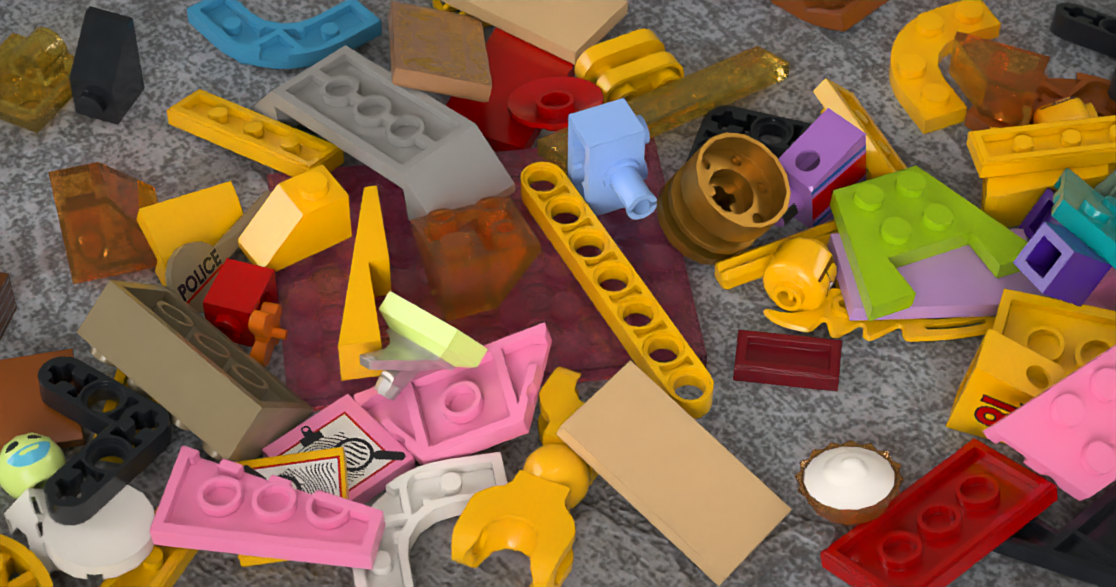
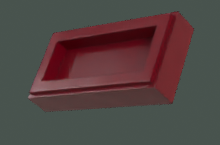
[733,329,842,392]

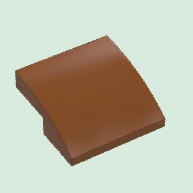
[0,348,85,452]

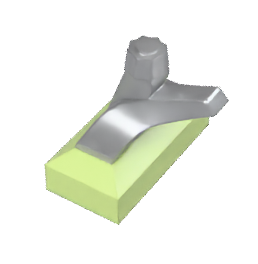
[360,291,488,401]

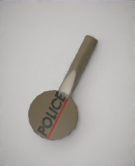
[165,191,272,313]

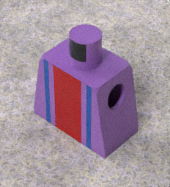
[774,108,867,228]

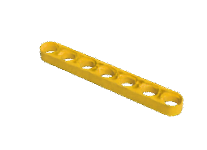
[520,161,714,419]

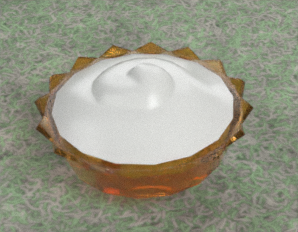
[794,440,904,525]

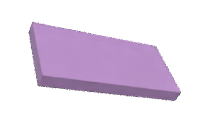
[827,229,1049,321]

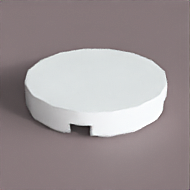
[42,485,155,579]

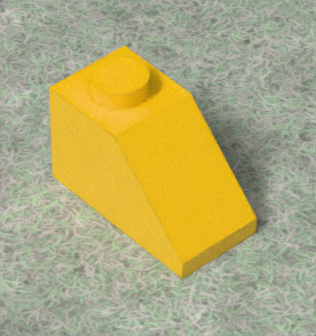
[238,164,352,272]

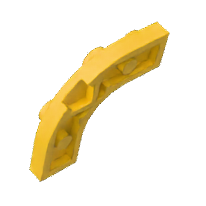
[889,0,1001,134]

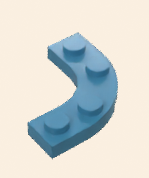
[186,0,382,69]

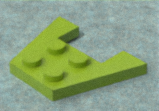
[830,165,1028,322]

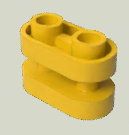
[574,29,684,110]

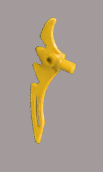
[763,277,996,342]

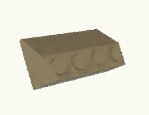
[76,280,314,461]

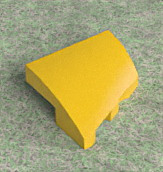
[136,181,243,286]

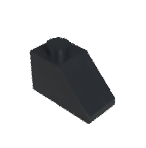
[69,6,145,125]

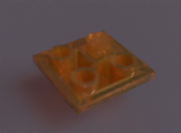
[48,162,158,284]
[411,196,541,321]

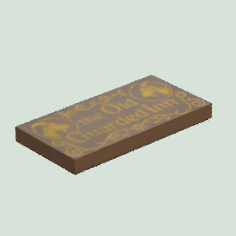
[388,1,492,102]

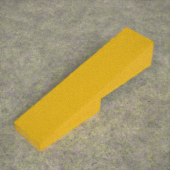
[338,186,392,381]

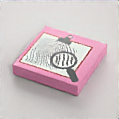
[262,394,416,504]

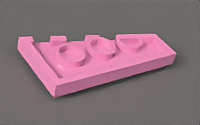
[150,445,385,570]

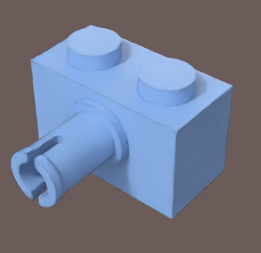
[568,98,657,220]

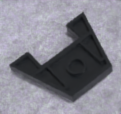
[992,484,1116,587]

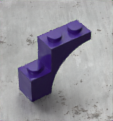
[1013,188,1112,307]

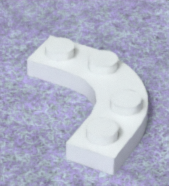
[352,452,507,587]

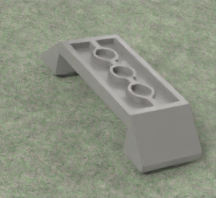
[250,45,516,241]

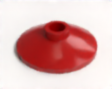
[507,76,604,132]

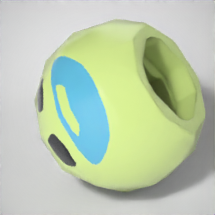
[0,433,67,502]

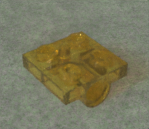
[0,26,74,134]

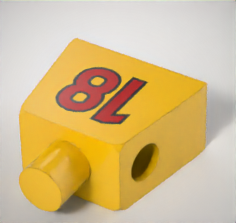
[946,328,1065,444]

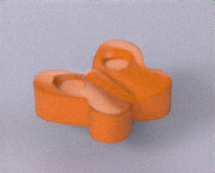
[248,302,289,367]

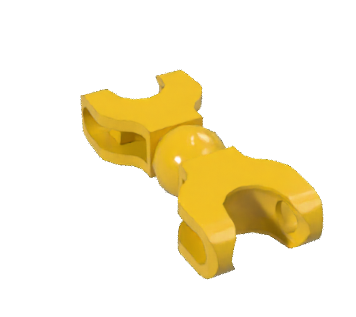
[451,366,598,587]

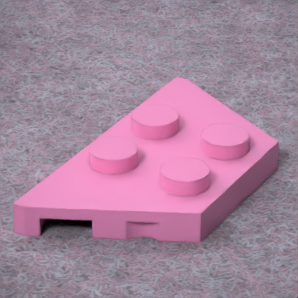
[354,322,552,466]
[983,344,1116,501]

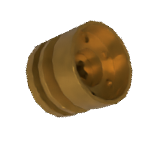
[656,132,791,265]

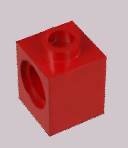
[203,258,279,347]

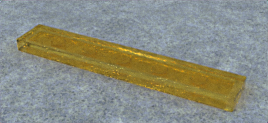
[537,45,789,174]

